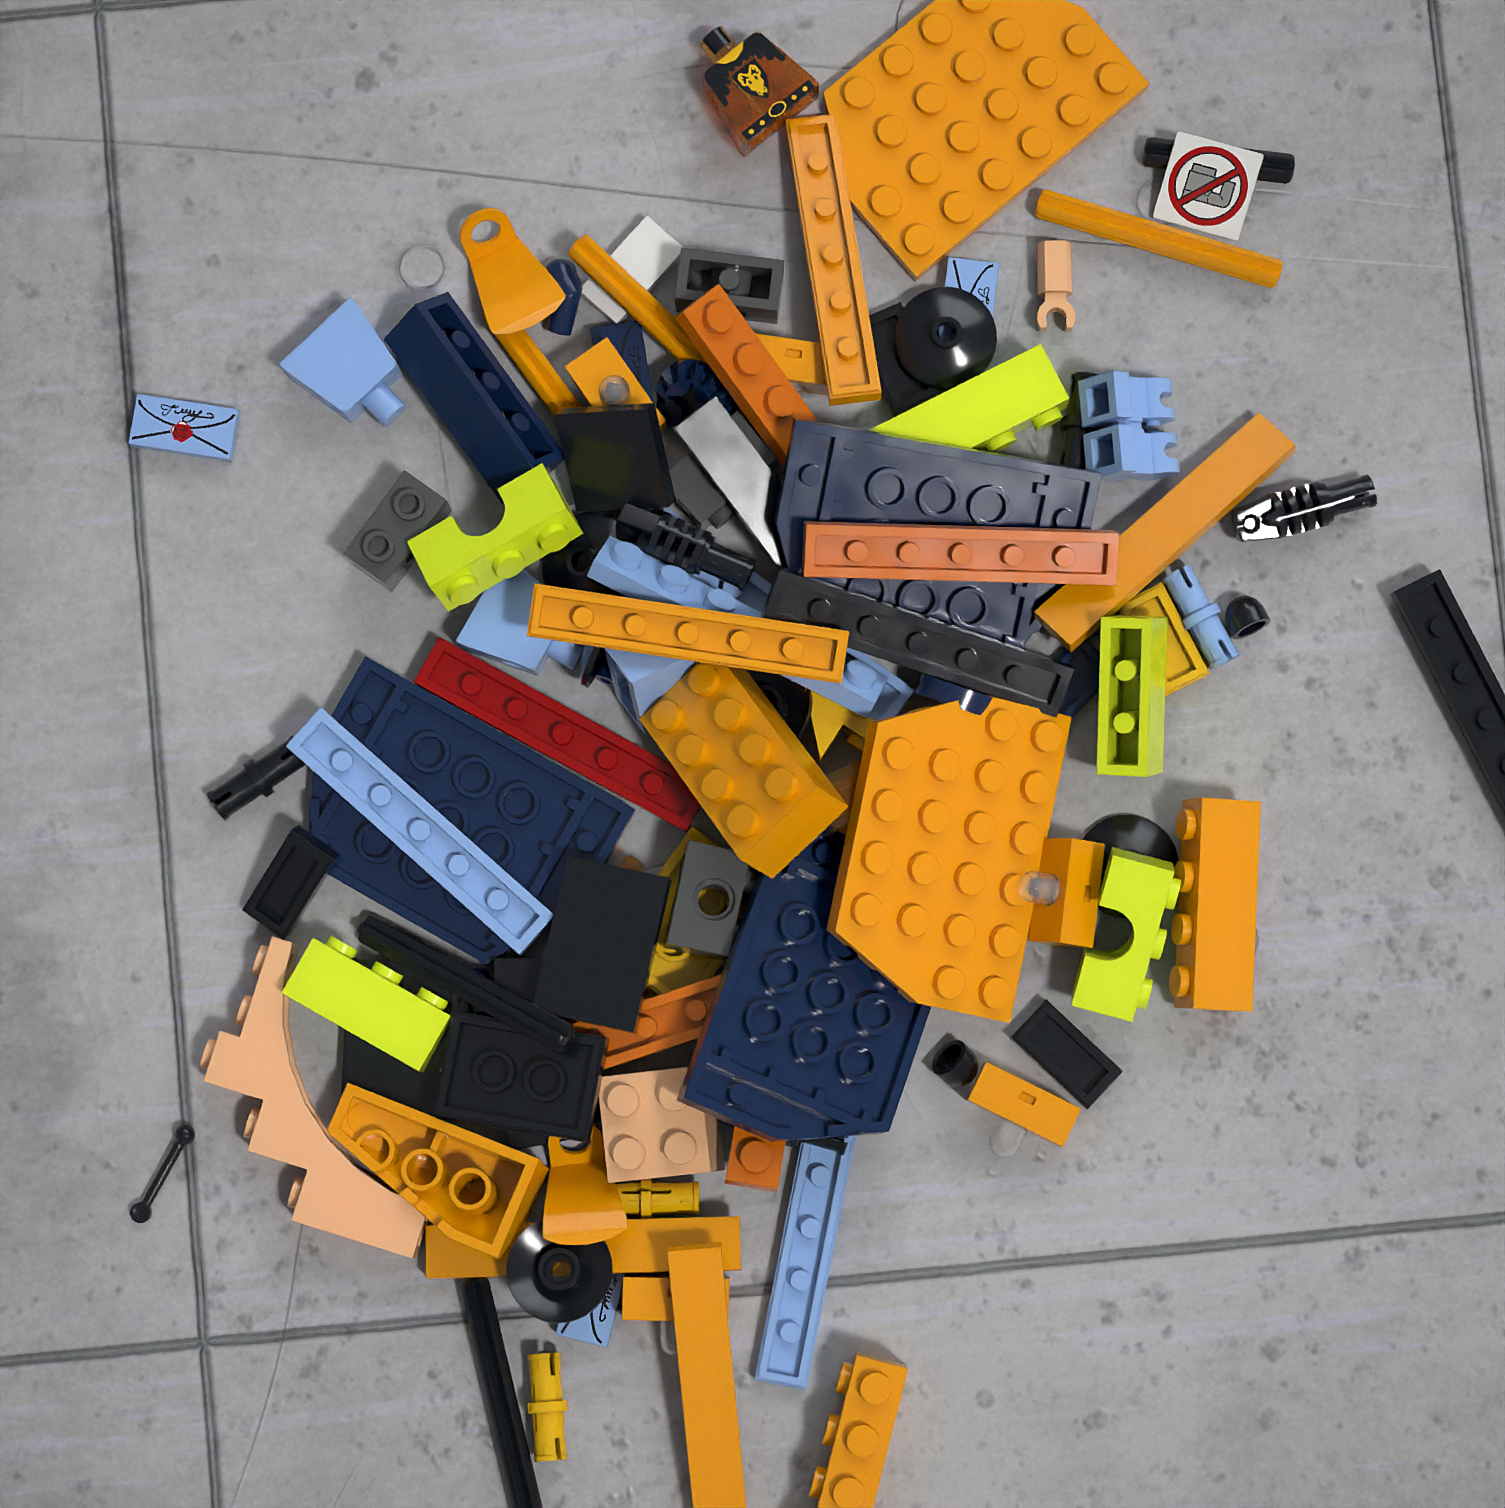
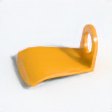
[459,208,566,334]
[543,1122,628,1245]

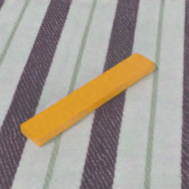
[785,115,882,406]
[1034,412,1295,652]
[527,583,849,684]
[426,1216,742,1280]
[667,1242,747,1508]

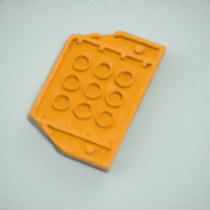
[823,0,1150,281]
[826,695,1072,1023]

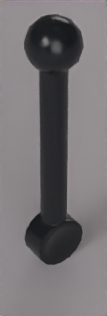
[130,1124,195,1223]

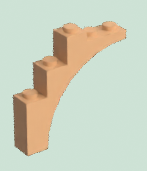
[200,937,429,1258]

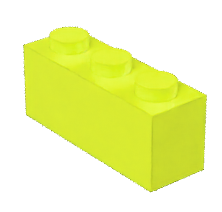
[1097,615,1168,777]
[281,935,452,1072]

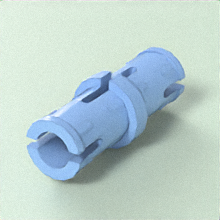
[1161,564,1240,670]

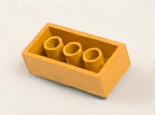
[639,662,849,879]

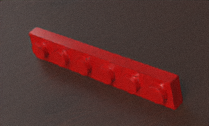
[414,637,701,833]

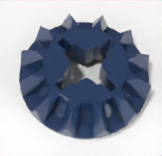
[653,359,734,427]

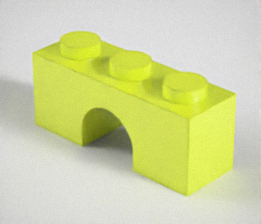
[407,463,584,612]
[1071,847,1181,1022]

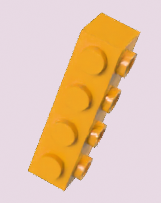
[1169,797,1261,1012]
[809,1351,908,1508]

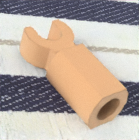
[1036,240,1076,332]

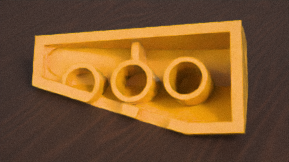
[327,1083,549,1259]

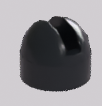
[1225,595,1270,639]
[932,1040,978,1087]

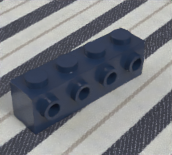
[384,292,564,504]

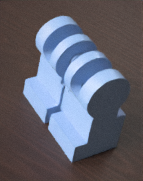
[1078,370,1180,481]

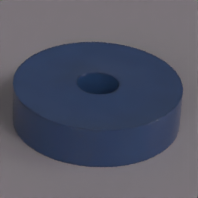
[915,673,996,715]

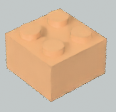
[599,1067,725,1183]

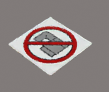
[1153,131,1264,240]

